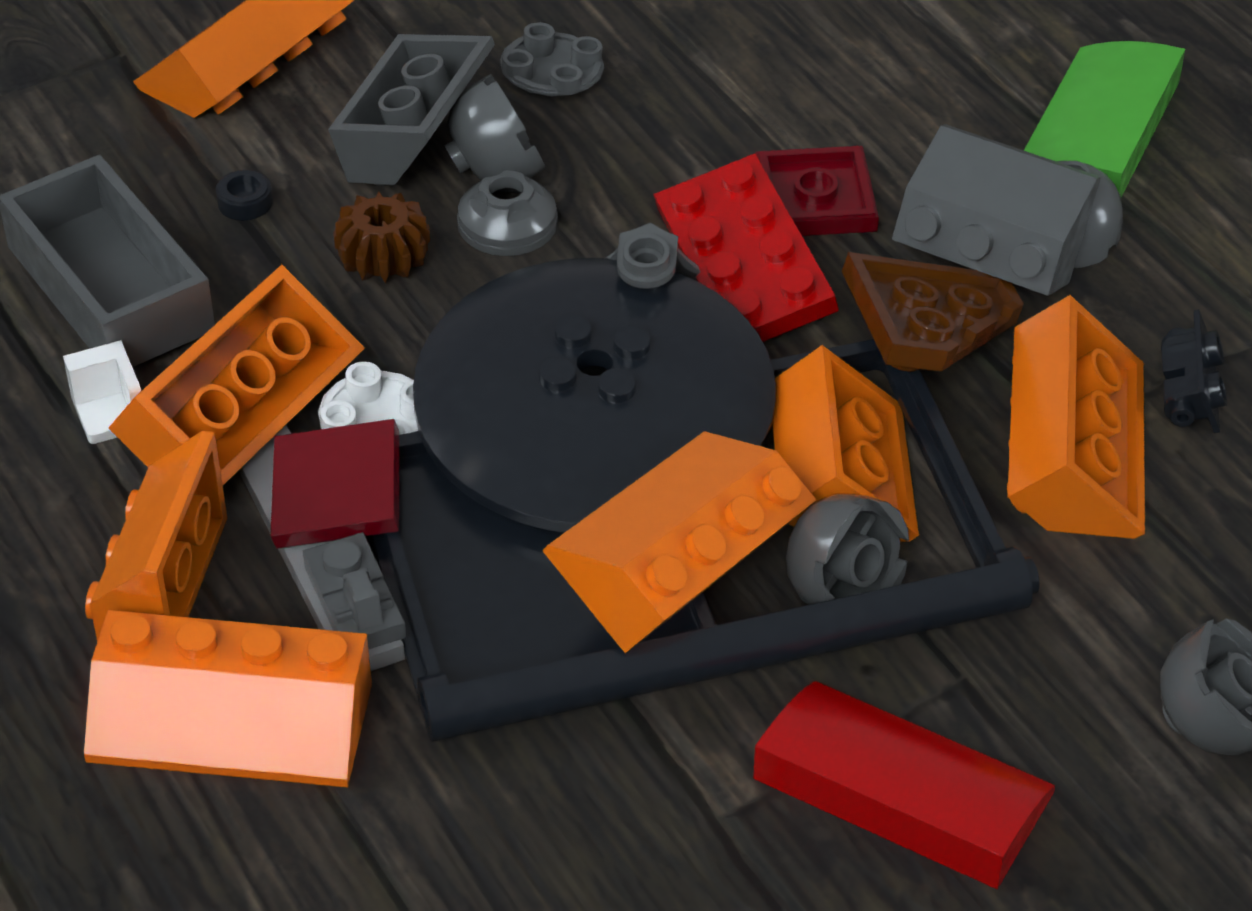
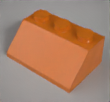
[773,345,919,542]
[85,431,228,642]

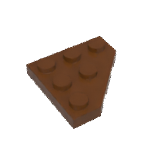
[842,252,1024,372]

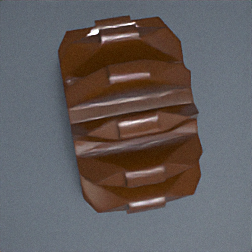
[333,191,430,283]

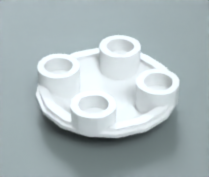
[318,362,418,435]

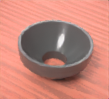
[457,170,558,256]

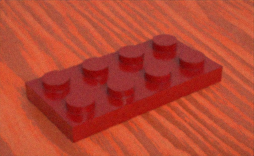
[653,153,839,342]

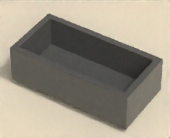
[0,154,215,367]

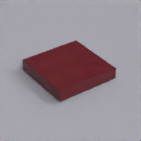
[755,146,879,236]
[270,419,399,549]

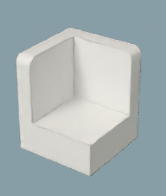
[63,340,141,444]

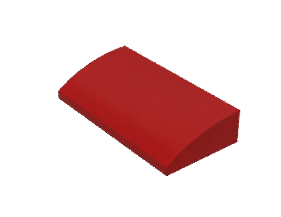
[753,681,1055,890]

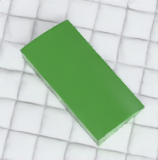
[1024,41,1185,197]

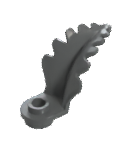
[606,223,701,288]

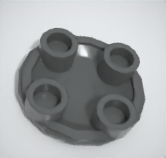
[500,22,604,96]

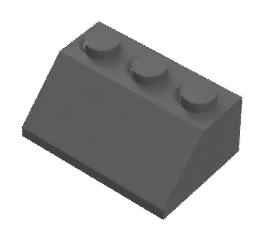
[328,34,495,186]
[892,124,1101,296]

